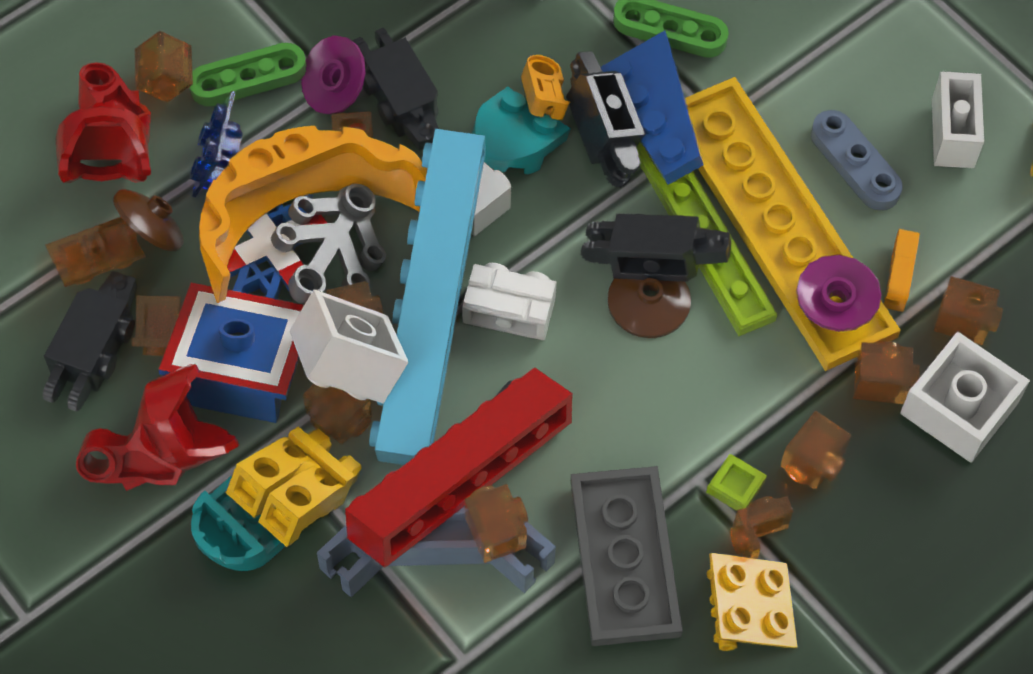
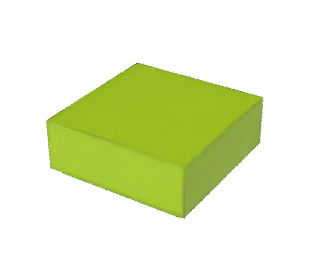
[706,454,767,515]

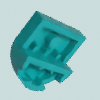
[471,87,571,174]
[191,475,285,571]

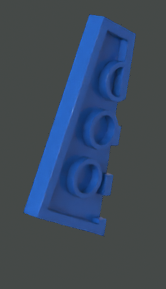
[600,30,704,185]

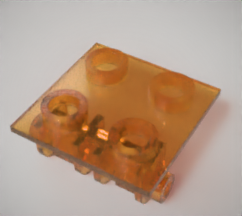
[45,217,145,287]

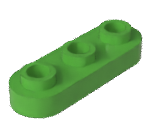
[613,0,729,57]
[188,43,306,106]

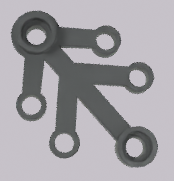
[271,184,386,304]

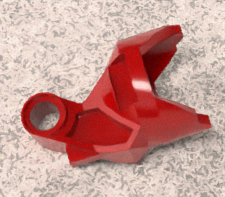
[55,62,151,183]
[76,364,239,491]

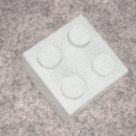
[290,289,409,404]
[900,332,1030,463]

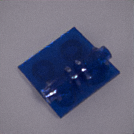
[189,91,243,197]

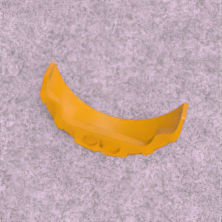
[199,126,427,303]

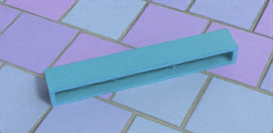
[369,129,486,465]

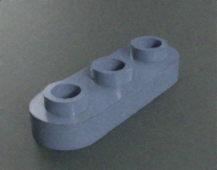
[811,110,903,210]

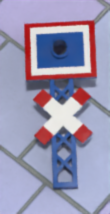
[159,194,327,423]

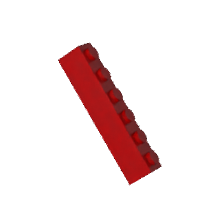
[345,367,573,568]

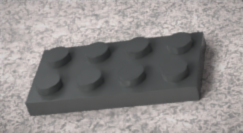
[570,466,683,646]

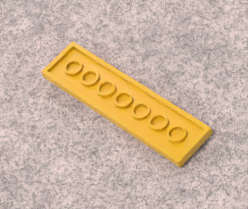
[685,77,901,371]

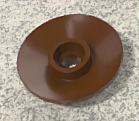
[113,189,184,251]
[607,278,691,338]

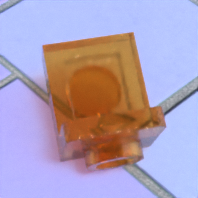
[132,295,182,356]
[729,496,793,559]

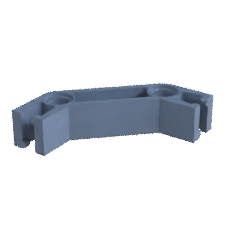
[317,505,556,597]

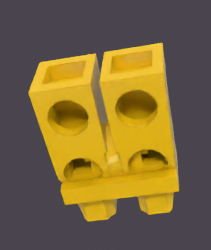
[226,426,362,547]

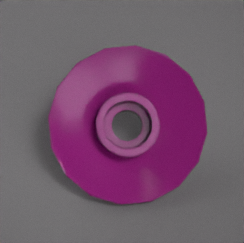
[301,35,366,115]
[796,255,882,332]

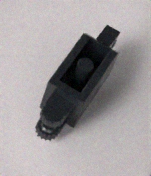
[352,27,439,151]
[566,51,645,188]
[580,214,731,282]
[42,271,137,412]

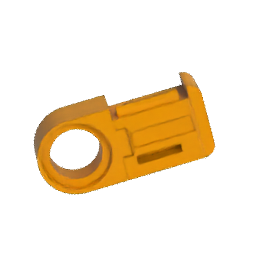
[521,55,570,120]
[883,228,920,312]

